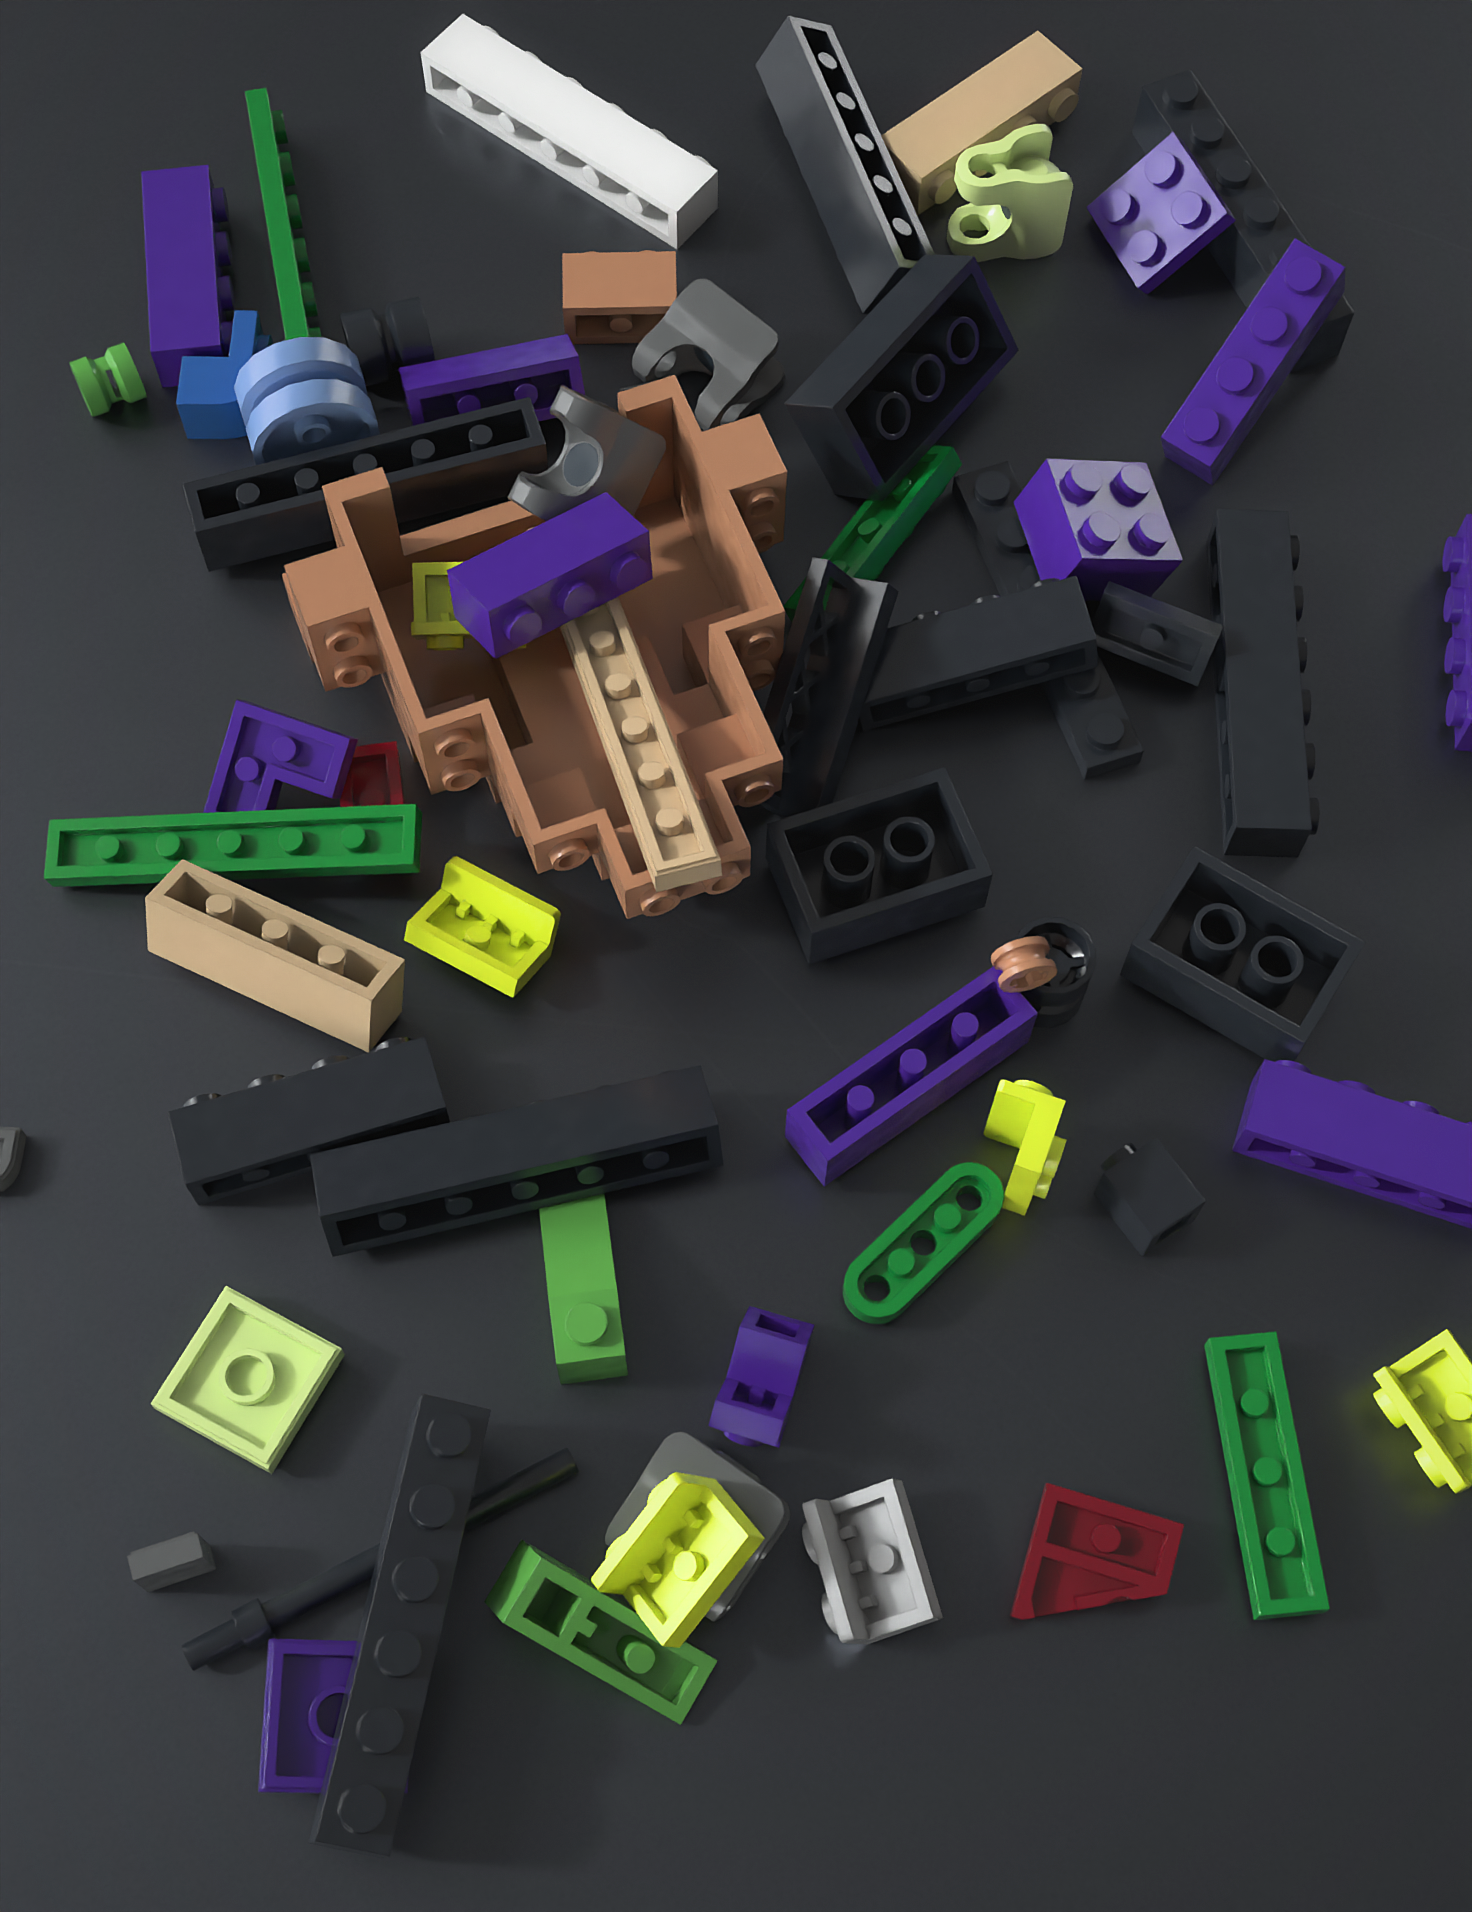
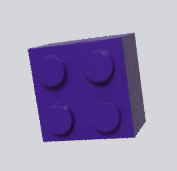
[1014,459,1183,601]

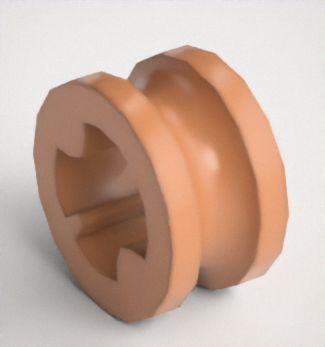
[991,936,1058,993]

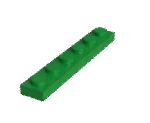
[245,88,322,340]
[44,804,422,887]

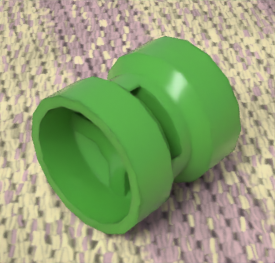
[69,342,147,417]

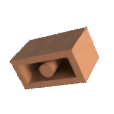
[562,250,677,344]

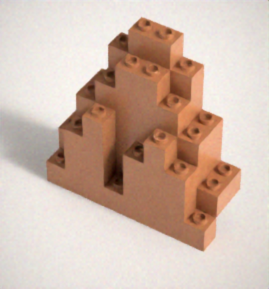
[282,375,787,919]

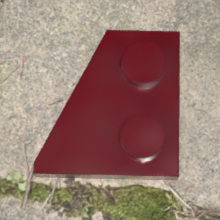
[1010,1483,1184,1620]

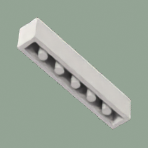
[421,14,718,249]

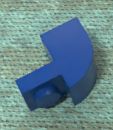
[176,310,274,439]

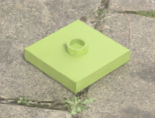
[151,1286,345,1474]

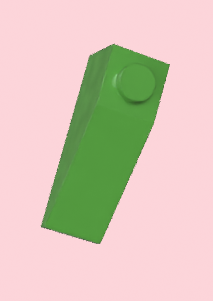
[539,1194,628,1385]
[484,1539,717,1725]

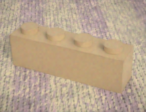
[881,31,1082,216]
[145,859,405,1053]

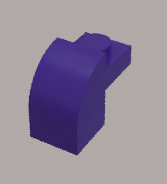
[709,1306,815,1448]

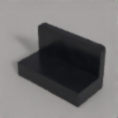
[1092,581,1223,686]

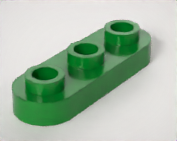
[843,1162,1004,1324]

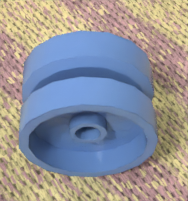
[234,337,380,465]

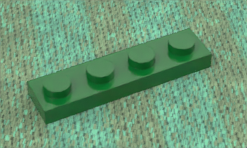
[783,445,962,622]
[1204,1332,1330,1620]

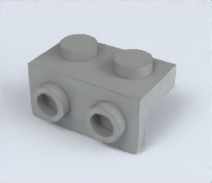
[802,1478,943,1644]

